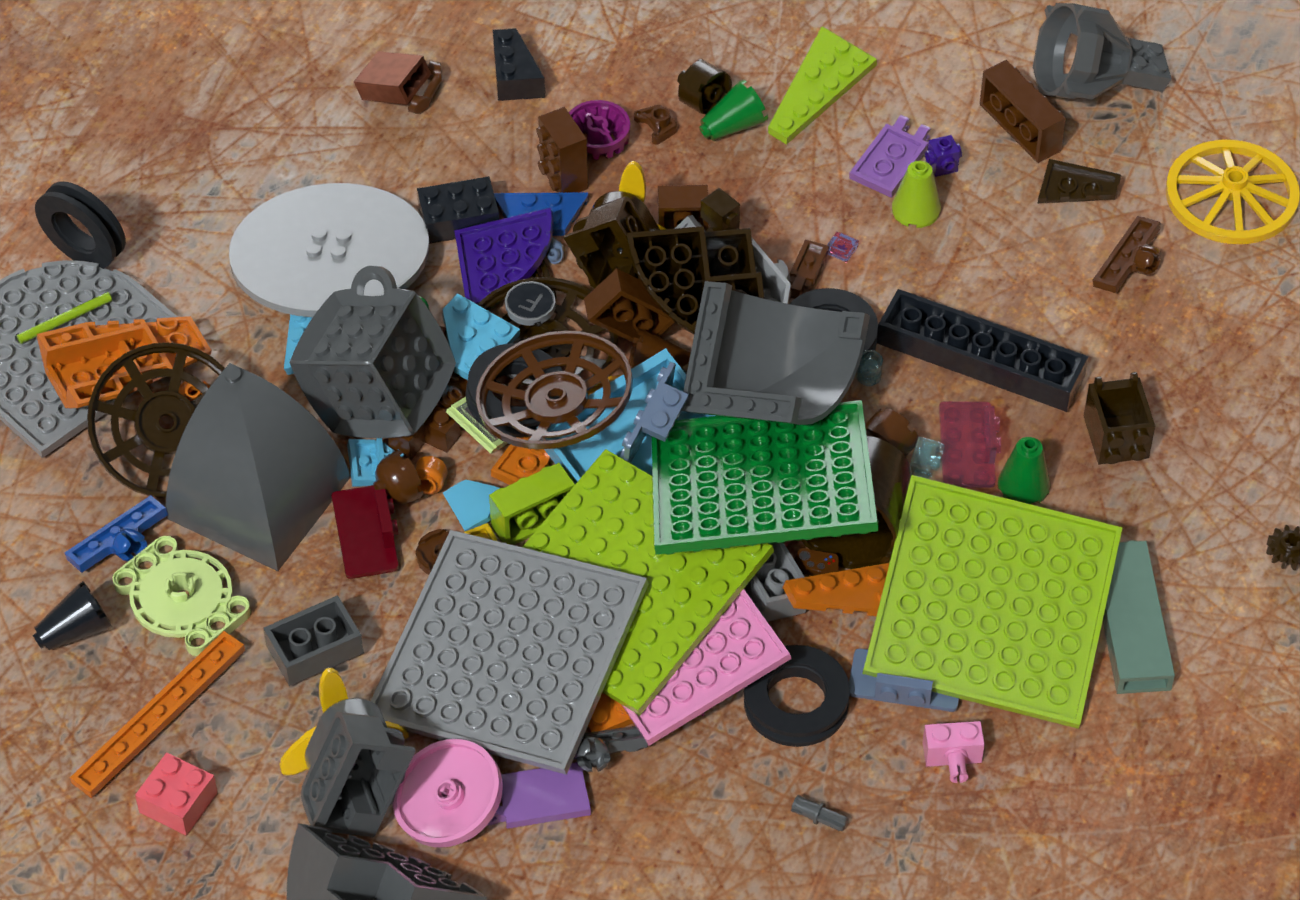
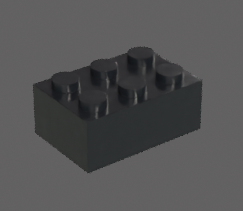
[417,176,499,244]

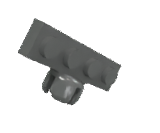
[574,726,648,772]

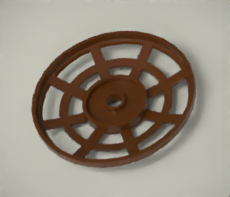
[476,331,633,449]

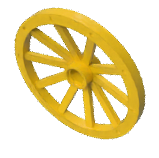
[1165,140,1300,244]

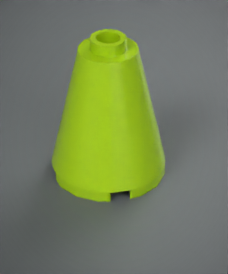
[892,161,941,228]

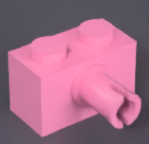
[923,721,984,783]

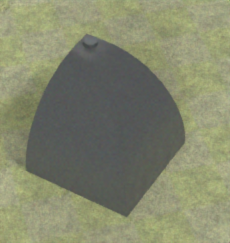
[682,281,870,425]
[166,363,350,571]

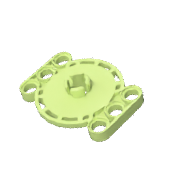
[112,536,251,656]

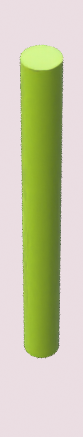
[16,292,112,344]

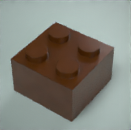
[658,185,709,230]

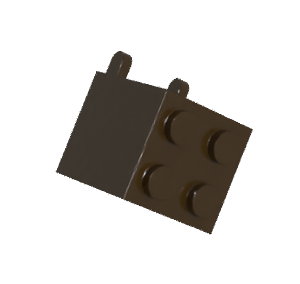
[1083,372,1155,465]

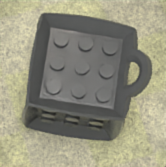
[290,266,456,438]

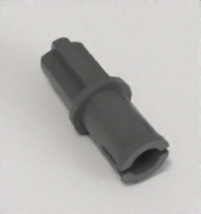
[791,795,848,831]

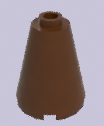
[629,328,691,369]

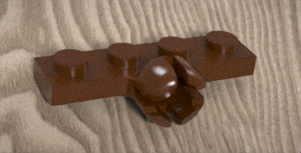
[1093,216,1161,293]

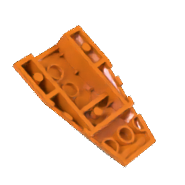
[37,316,212,408]

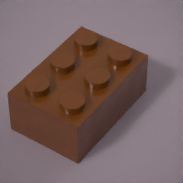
[536,107,588,193]
[584,269,675,342]

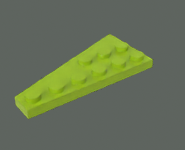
[768,26,877,145]

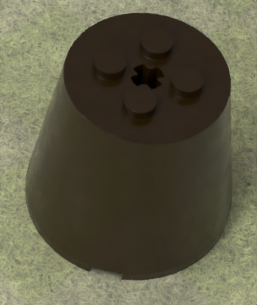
[801,436,912,569]

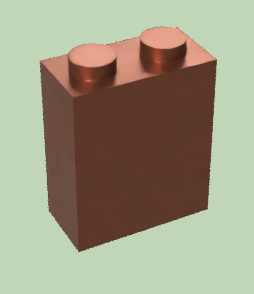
[354,51,431,105]

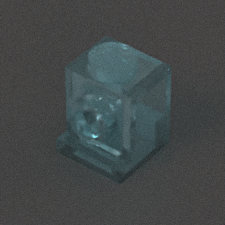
[910,437,946,479]

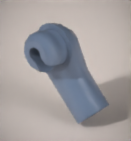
[547,237,564,264]

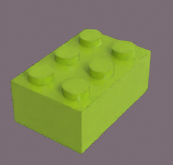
[489,463,575,545]

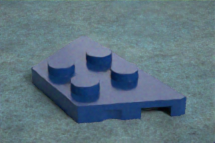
[494,192,588,236]

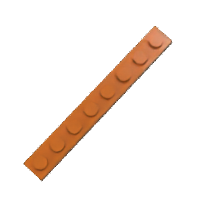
[70,631,245,798]

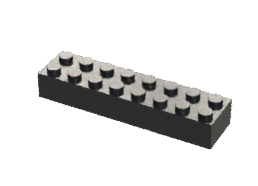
[877,289,1089,412]

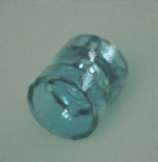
[856,350,883,386]

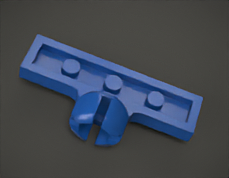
[65,495,168,573]

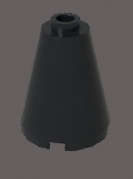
[33,581,113,650]

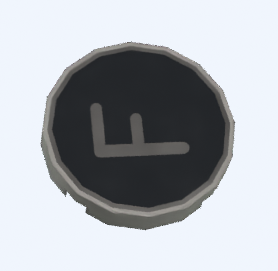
[505,281,556,326]

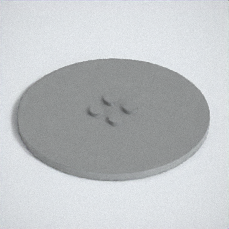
[229,183,429,317]

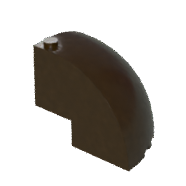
[627,226,764,334]

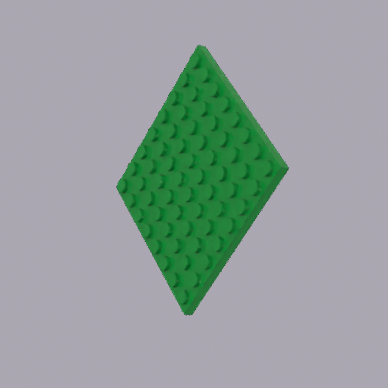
[651,400,878,555]

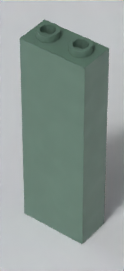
[1102,540,1175,694]

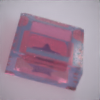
[827,231,859,262]

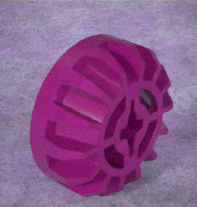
[569,100,630,160]

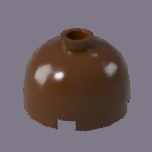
[373,450,423,504]

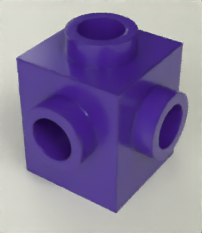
[925,135,962,177]

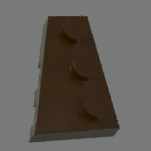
[1037,159,1121,204]

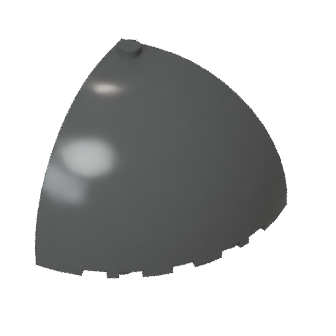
[287,823,487,900]

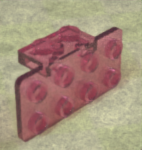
[939,401,1001,488]

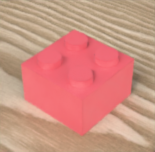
[135,752,218,836]

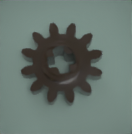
[1266,525,1300,571]

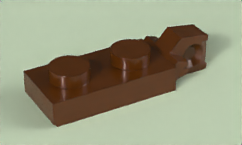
[790,239,829,299]

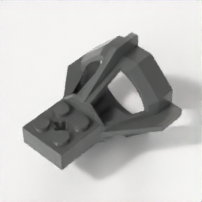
[1033,3,1172,100]

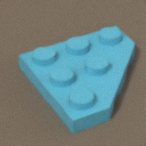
[442,293,520,380]

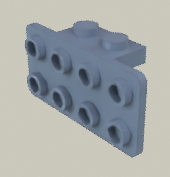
[621,362,689,463]
[849,649,959,712]

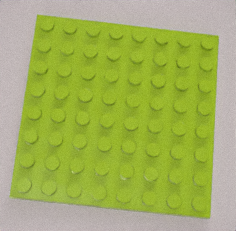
[522,449,774,716]
[862,475,1123,729]

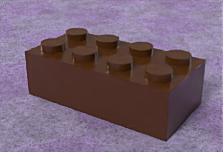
[979,60,1066,163]

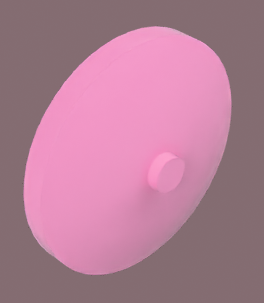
[393,739,503,848]

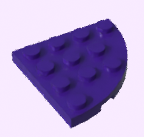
[455,208,554,305]

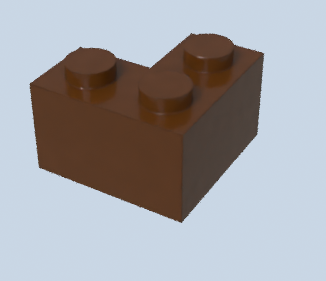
[388,405,461,460]

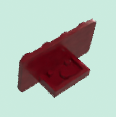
[331,485,399,579]

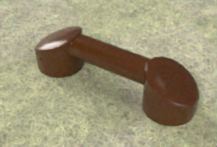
[408,61,442,114]

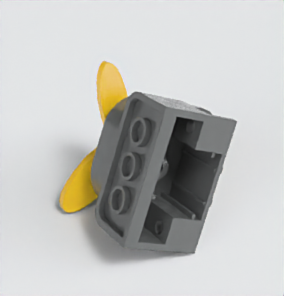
[279,668,416,837]

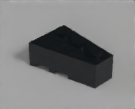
[493,28,545,101]

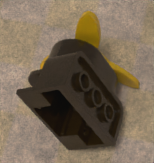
[563,161,665,289]

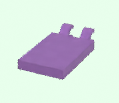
[849,115,931,198]
[488,762,591,829]

